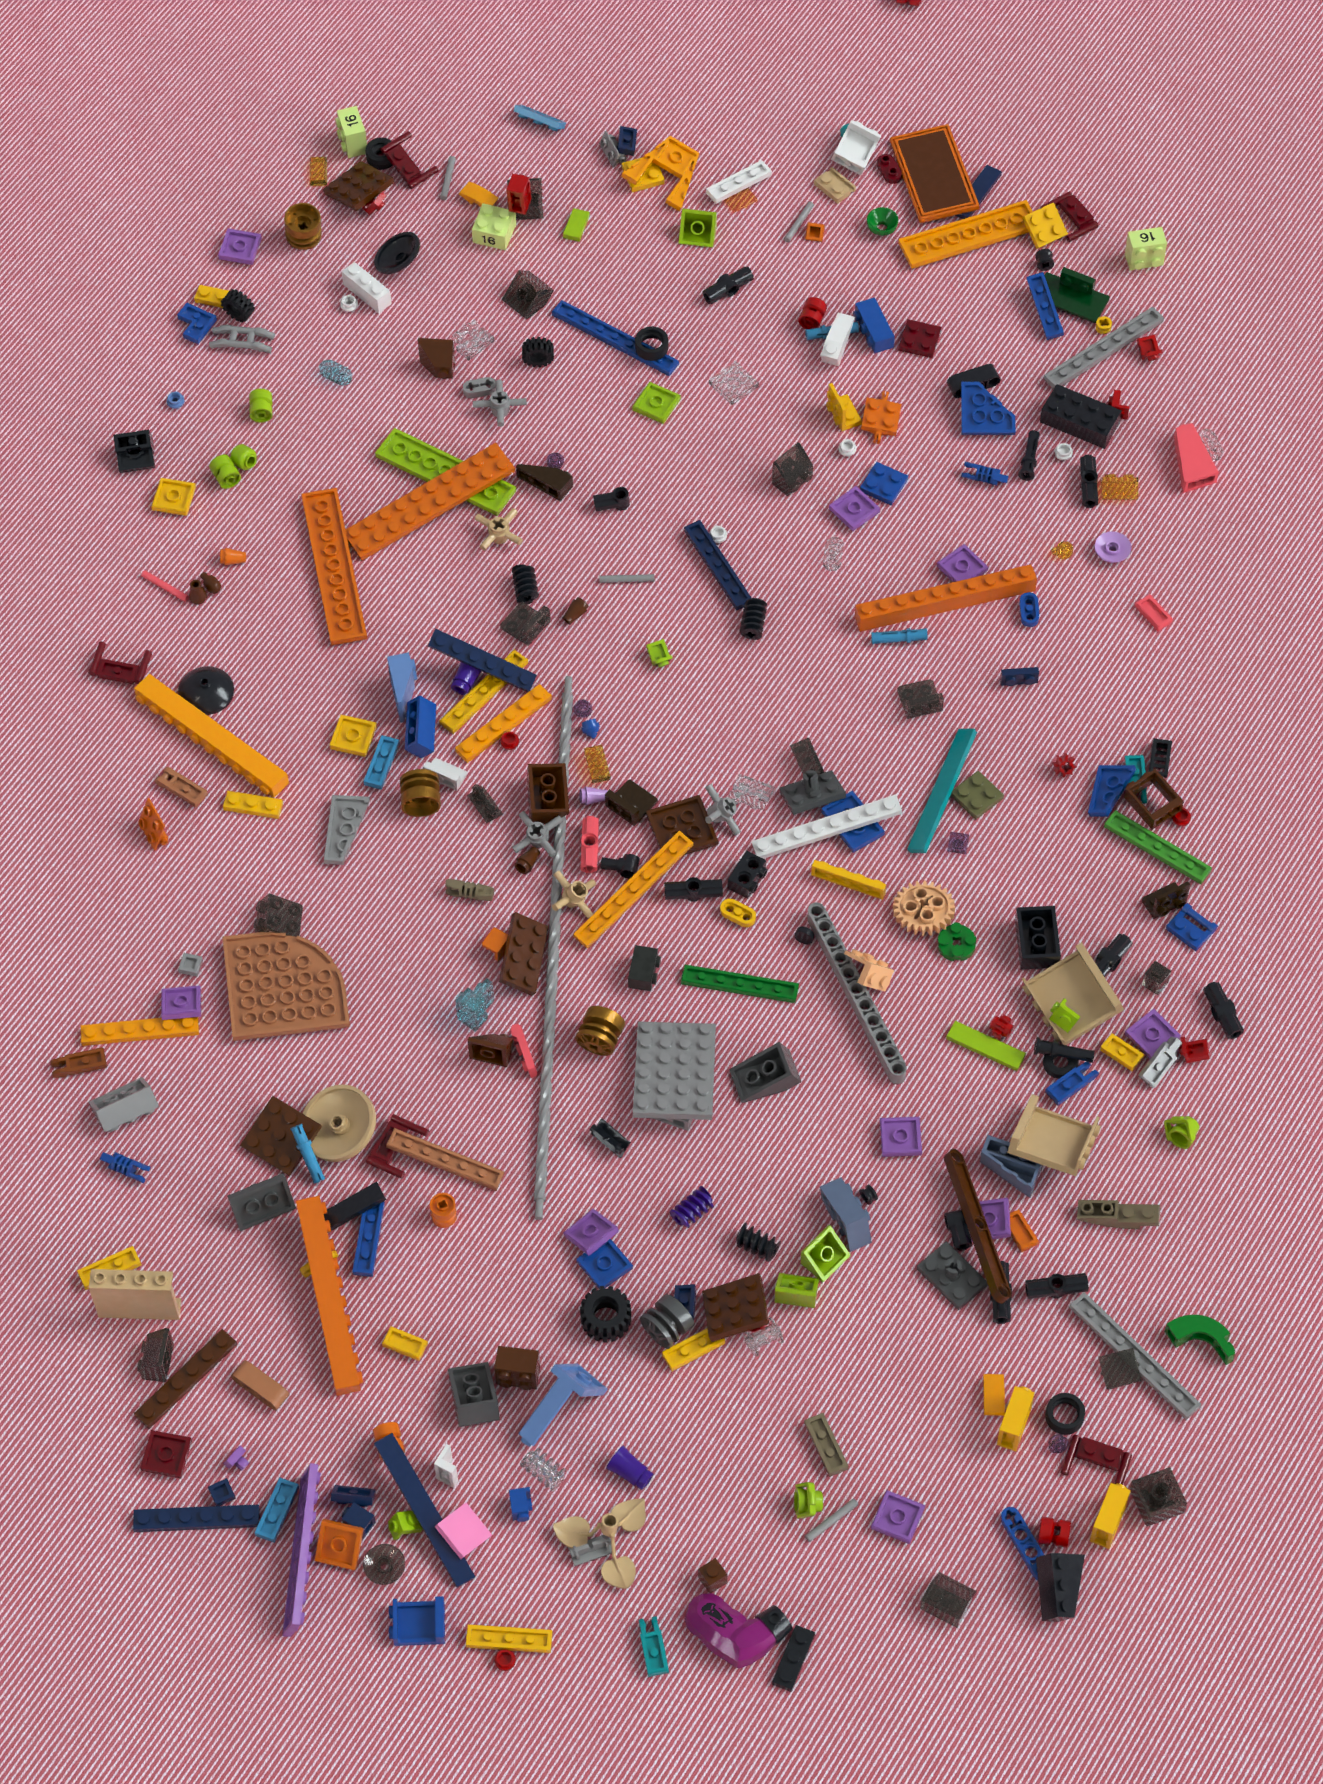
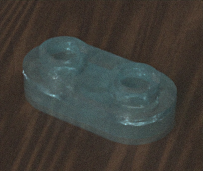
[319,360,352,385]

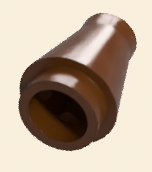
[189,580,207,605]
[562,597,589,625]
[515,847,540,874]

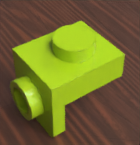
[646,639,673,668]
[1049,998,1080,1033]
[388,1510,423,1540]

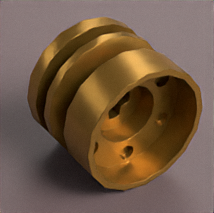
[284,203,322,250]
[400,769,441,817]
[575,1006,625,1056]

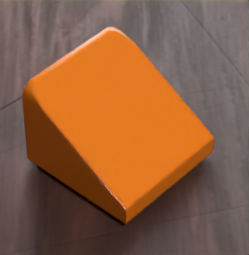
[805,222,825,242]

